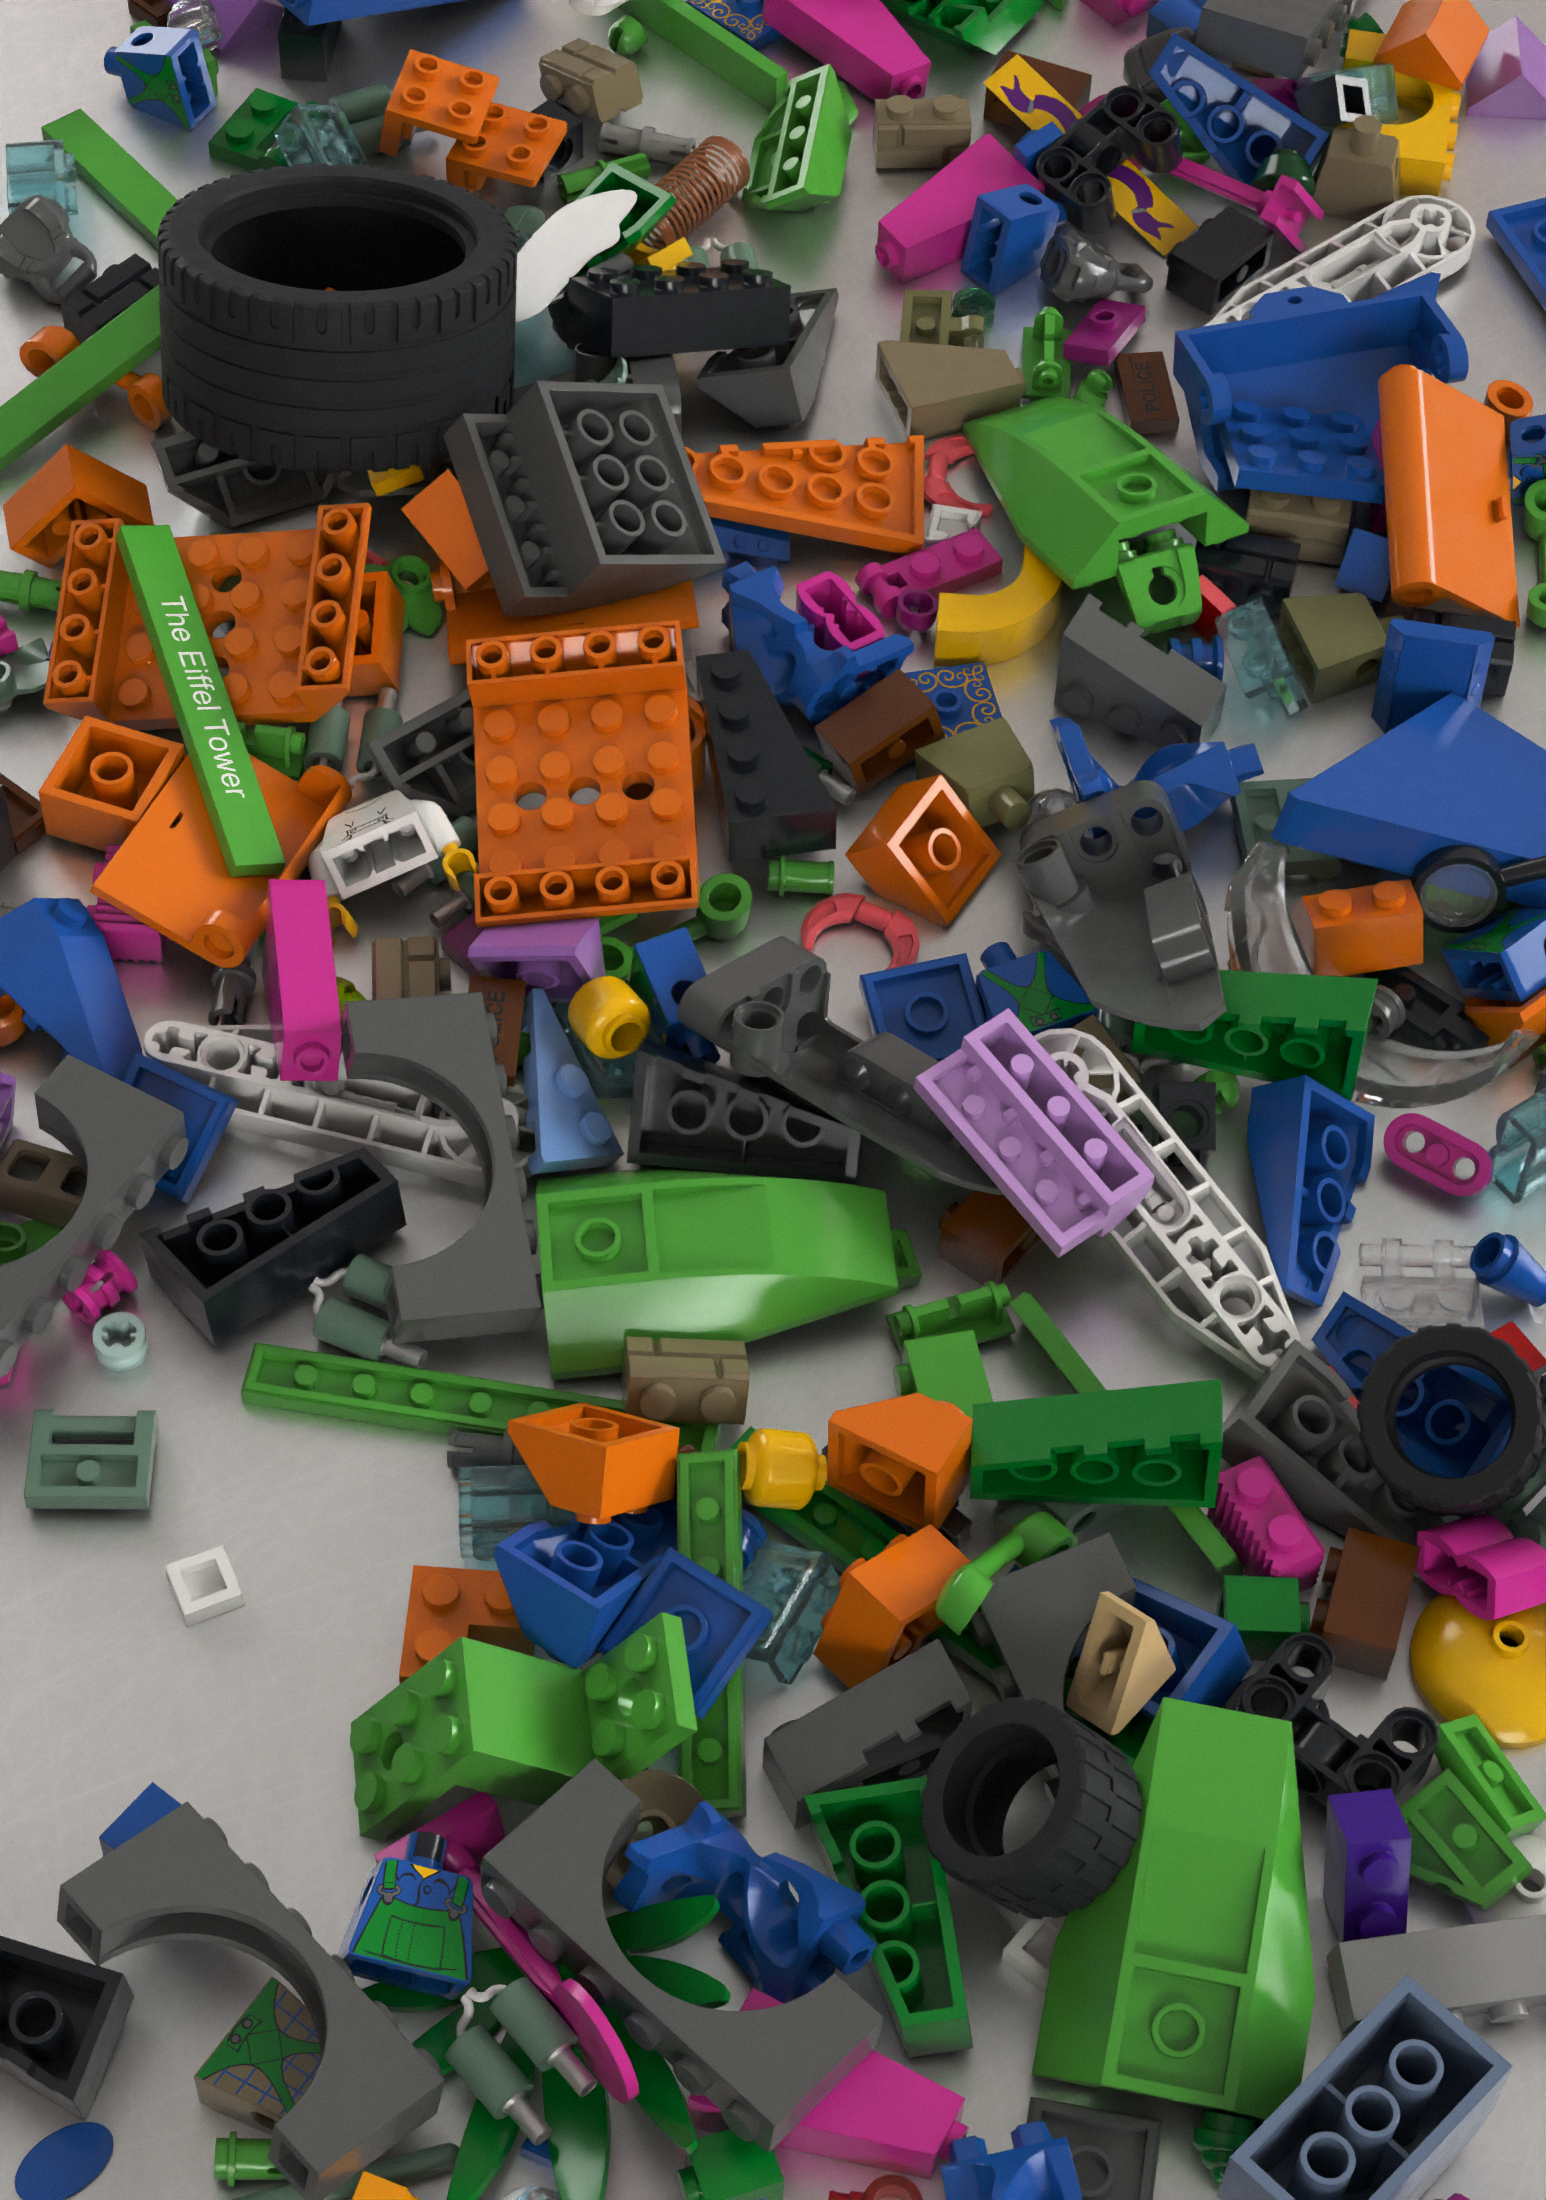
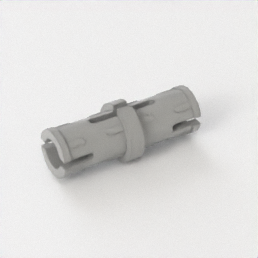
[598,122,696,169]

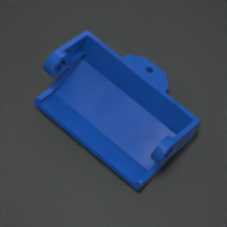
[1173,286,1469,492]

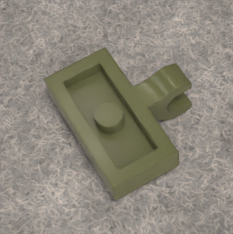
[900,289,984,348]

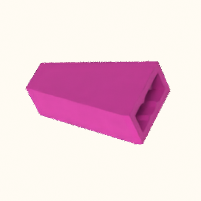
[762,0,931,101]
[875,133,1045,285]
[262,879,342,1081]
[688,1987,969,2180]

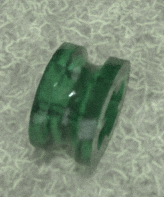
[951,287,996,333]

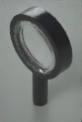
[1411,845,1546,934]

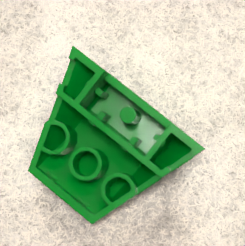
[880,0,1044,55]

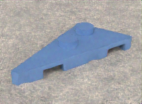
[521,988,624,1174]

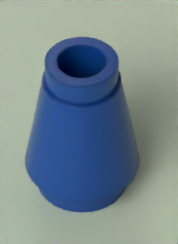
[1470,1232,1546,1307]

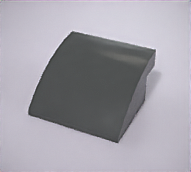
[443,381,726,617]

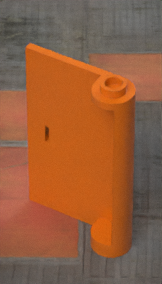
[1378,364,1520,628]
[430,560,700,665]
[90,753,352,968]

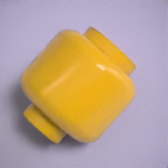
[567,976,651,1060]
[737,1428,827,1510]

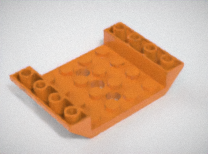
[43,503,372,731]
[465,620,700,928]

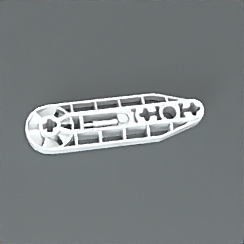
[1203,195,1476,327]
[142,1020,536,1188]
[1034,1028,1302,1382]

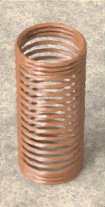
[642,135,750,249]

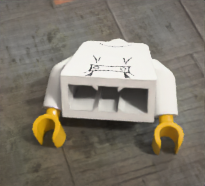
[308,790,479,945]

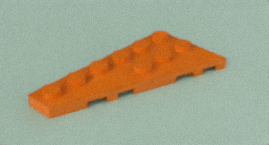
[685,435,924,555]

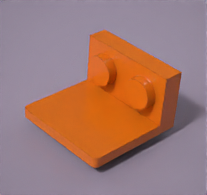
[378,49,499,157]
[446,102,567,193]

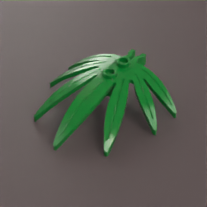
[361,1895,731,2200]

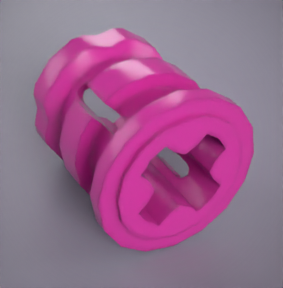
[62,1249,138,1325]

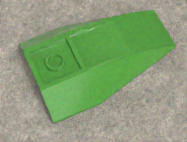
[962,397,1249,590]
[535,1168,899,1380]
[1031,1697,1315,2122]

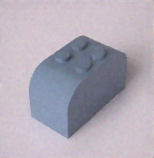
[1217,1974,1513,2200]

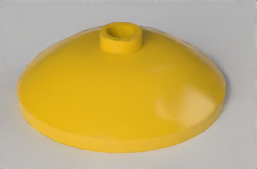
[1409,1593,1546,1749]

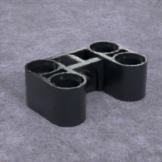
[1036,85,1183,235]
[1237,1632,1439,1807]

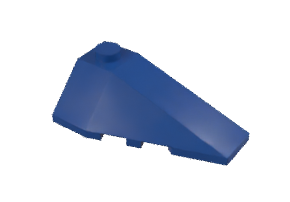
[1148,33,1330,186]
[0,898,142,1081]
[1247,1075,1375,1309]
[1311,1291,1512,1478]
[493,1500,677,1670]
[1008,1564,1252,1720]

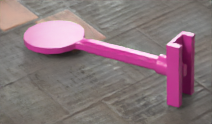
[1079,94,1325,254]
[374,1791,639,2104]

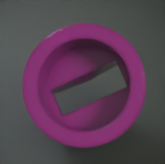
[896,589,939,633]

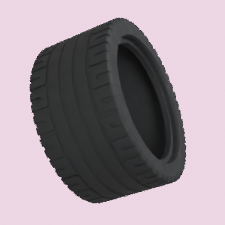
[158,163,517,473]

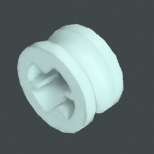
[92,1312,148,1372]

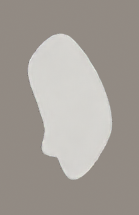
[515,189,638,323]

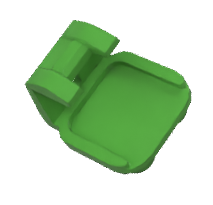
[1079,529,1202,638]

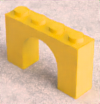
[1342,29,1461,197]

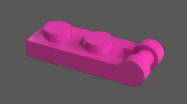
[855,527,1003,619]

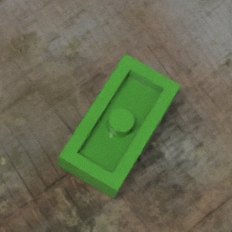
[1434,1714,1546,1839]

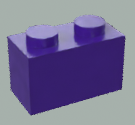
[1323,1788,1412,1942]

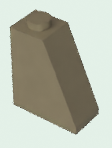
[875,340,1026,440]

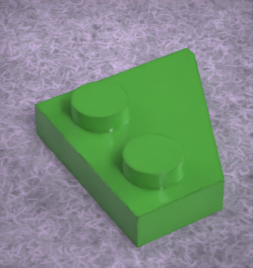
[1399,1768,1534,1911]

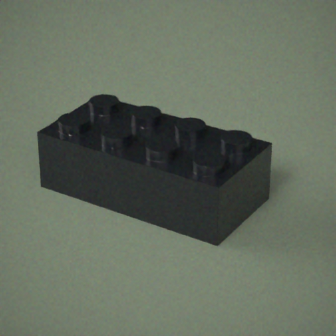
[568,259,791,359]

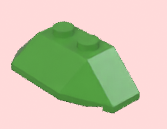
[741,63,852,211]

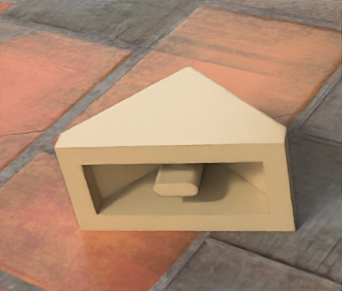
[1065,1591,1176,1735]

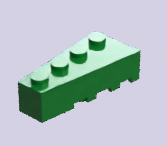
[1131,970,1378,1100]
[970,1379,1223,1508]
[803,1776,973,2058]

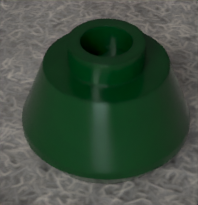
[1251,149,1316,197]

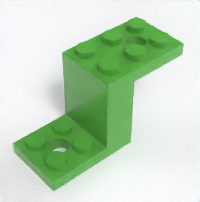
[350,1612,698,1841]

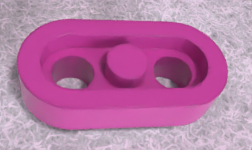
[1383,1113,1494,1197]

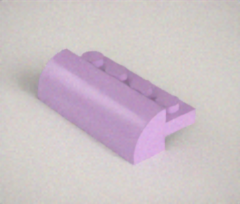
[913,1008,1155,1258]

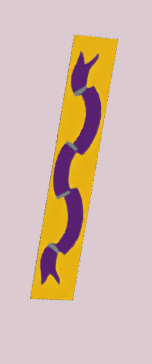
[983,54,1199,257]

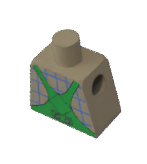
[194,1977,320,2135]

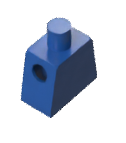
[960,184,1067,296]

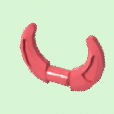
[924,435,993,517]
[801,893,920,970]

